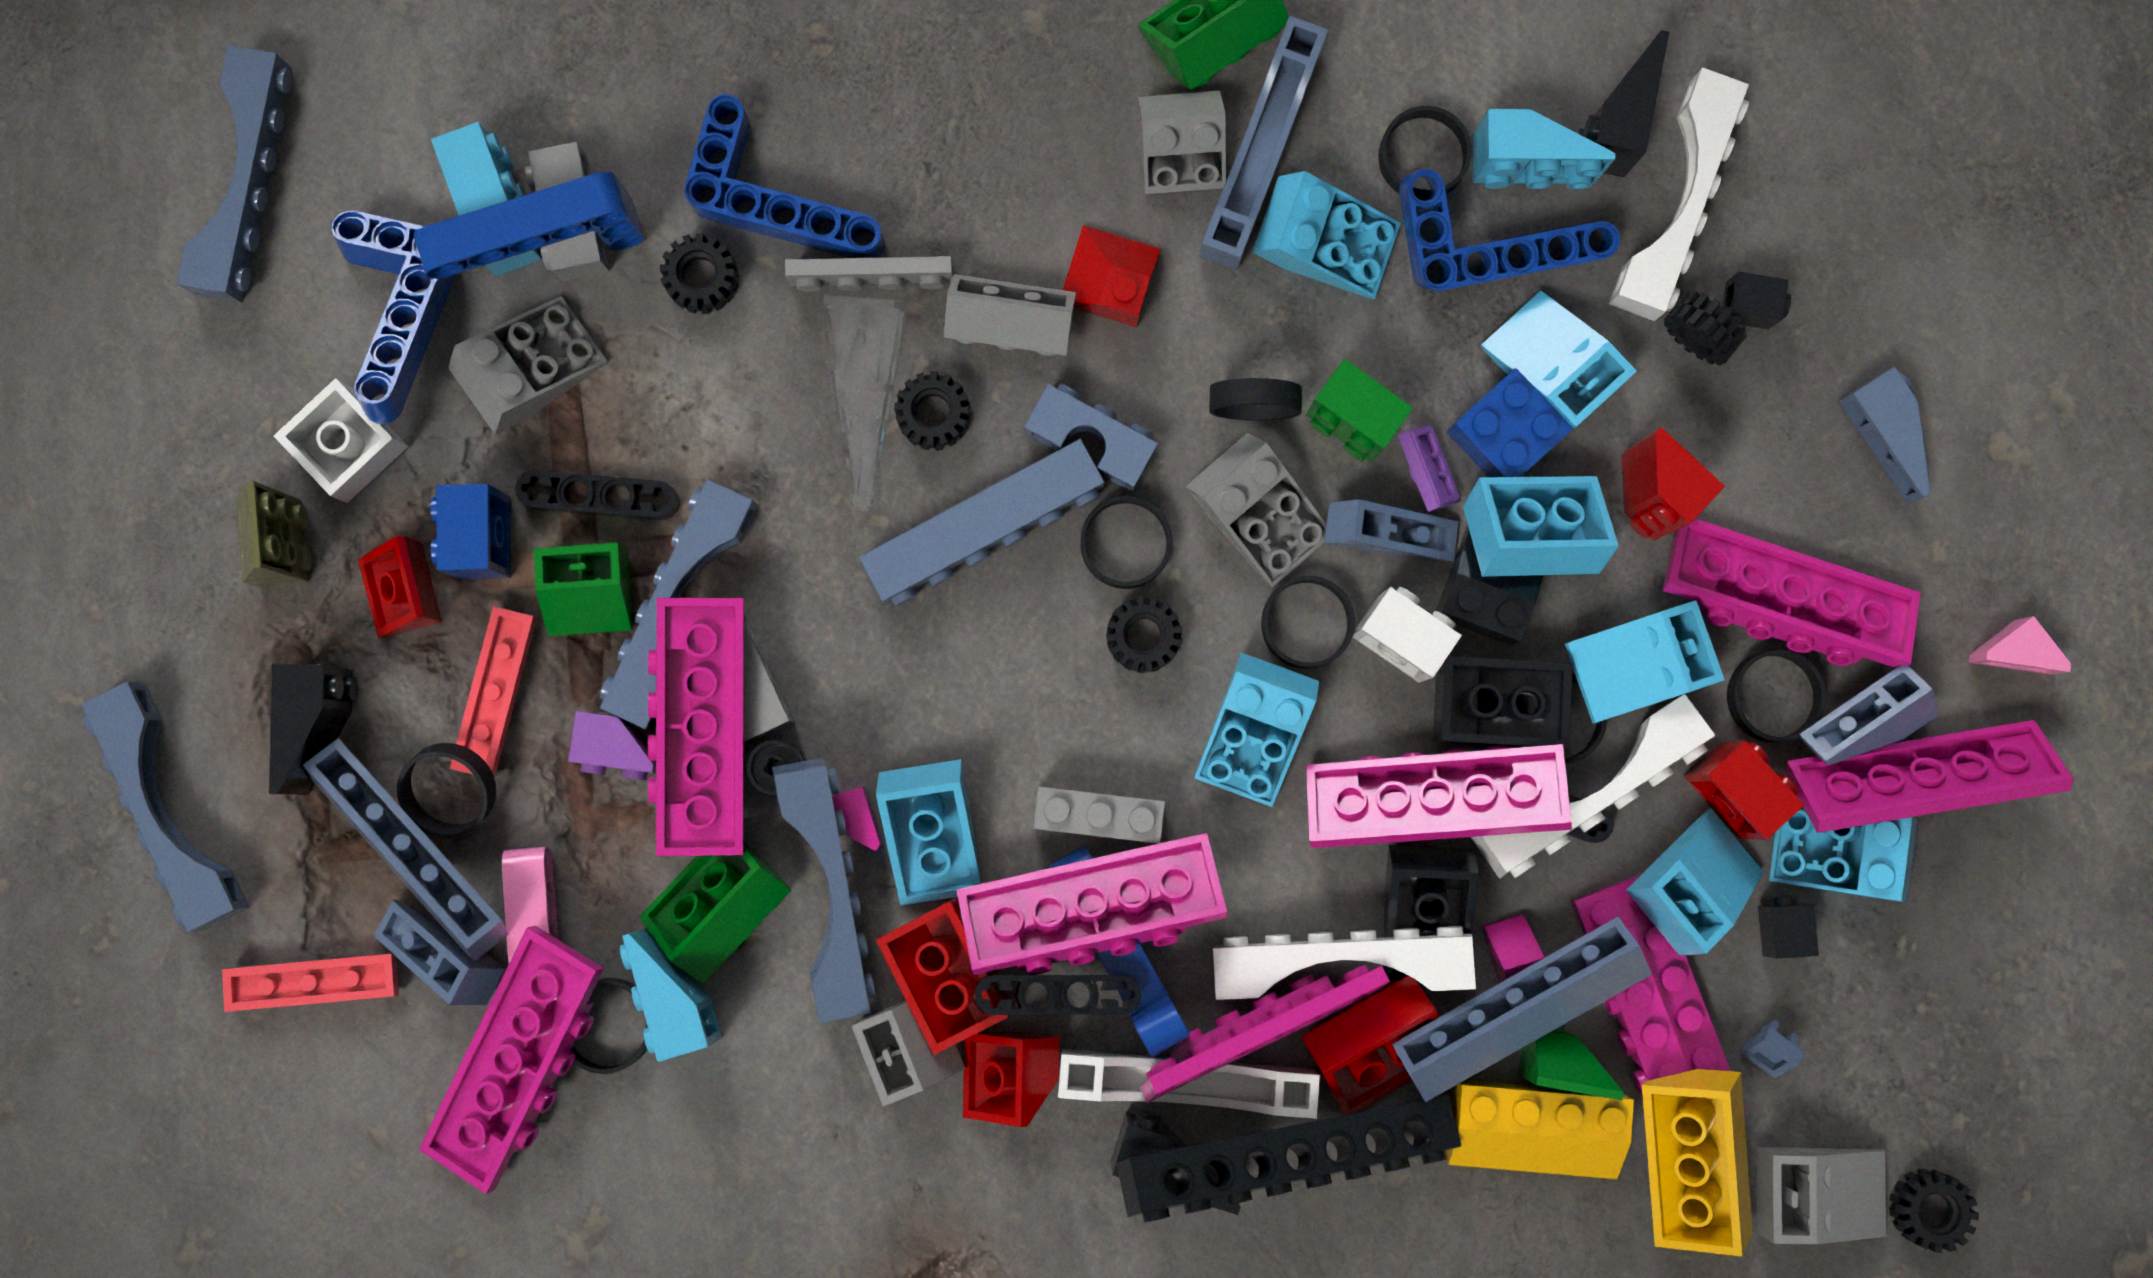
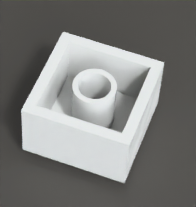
[274,378,408,503]
[1353,587,1462,683]

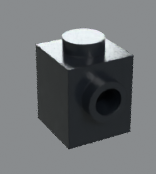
[1722,272,1791,330]
[1758,895,1819,959]

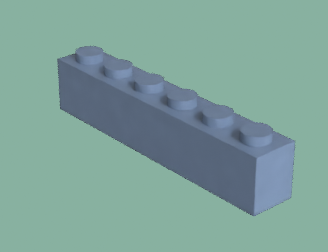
[859,439,1104,607]
[303,738,508,962]
[1392,916,1652,1102]

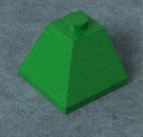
[1518,1024,1624,1101]

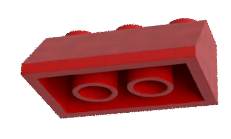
[1621,427,1725,541]
[876,897,1017,1055]
[1301,975,1439,1115]

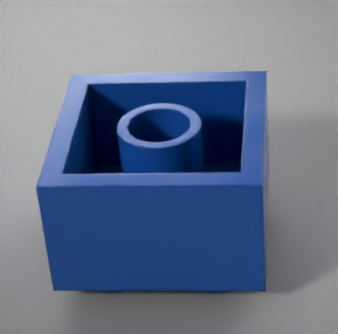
[1446,368,1574,477]
[430,484,511,579]

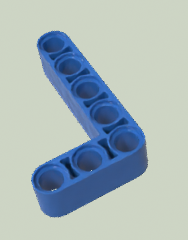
[684,94,885,258]
[1399,169,1620,290]
[413,172,644,279]
[331,210,456,424]
[1049,845,1190,1057]

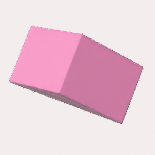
[1969,616,2071,675]

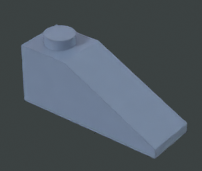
[1838,367,1931,504]
[1324,499,1459,562]
[1799,665,1939,766]
[374,900,505,1005]

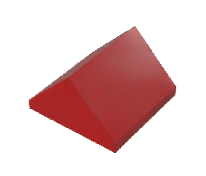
[358,535,442,639]

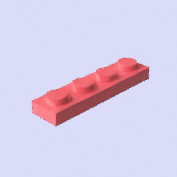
[450,606,537,778]
[222,953,399,1012]

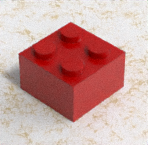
[1683,740,1805,840]

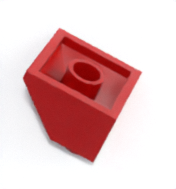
[1063,225,1161,328]
[963,1032,1060,1127]

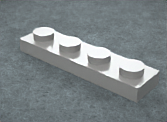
[785,256,954,292]

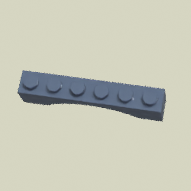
[1199,16,1328,271]
[177,45,293,303]
[599,479,759,731]
[81,681,250,933]
[772,757,875,1024]

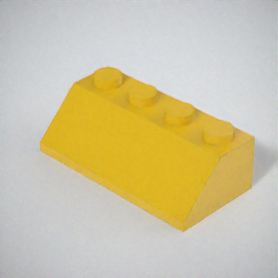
[1642,1069,1753,1257]
[1447,1080,1634,1179]

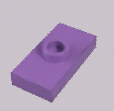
[1397,425,1461,512]

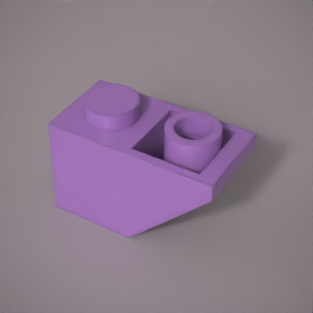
[568,711,656,780]

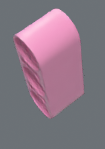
[502,846,559,963]

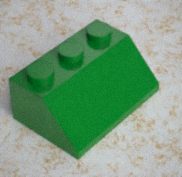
[1137,0,1289,90]
[639,840,791,984]

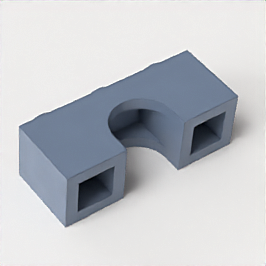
[1024,384,1158,493]

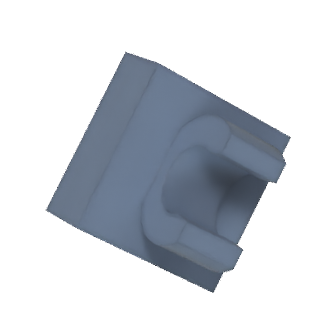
[1740,1020,1805,1078]

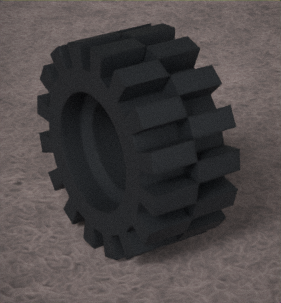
[660,233,739,314]
[1664,291,1747,366]
[894,371,971,451]
[1106,596,1182,673]
[1889,1169,1979,1253]

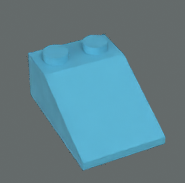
[876,759,982,906]

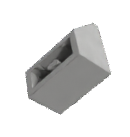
[1138,91,1226,194]
[851,1001,966,1107]

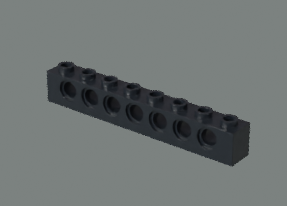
[1116,1095,1462,1223]

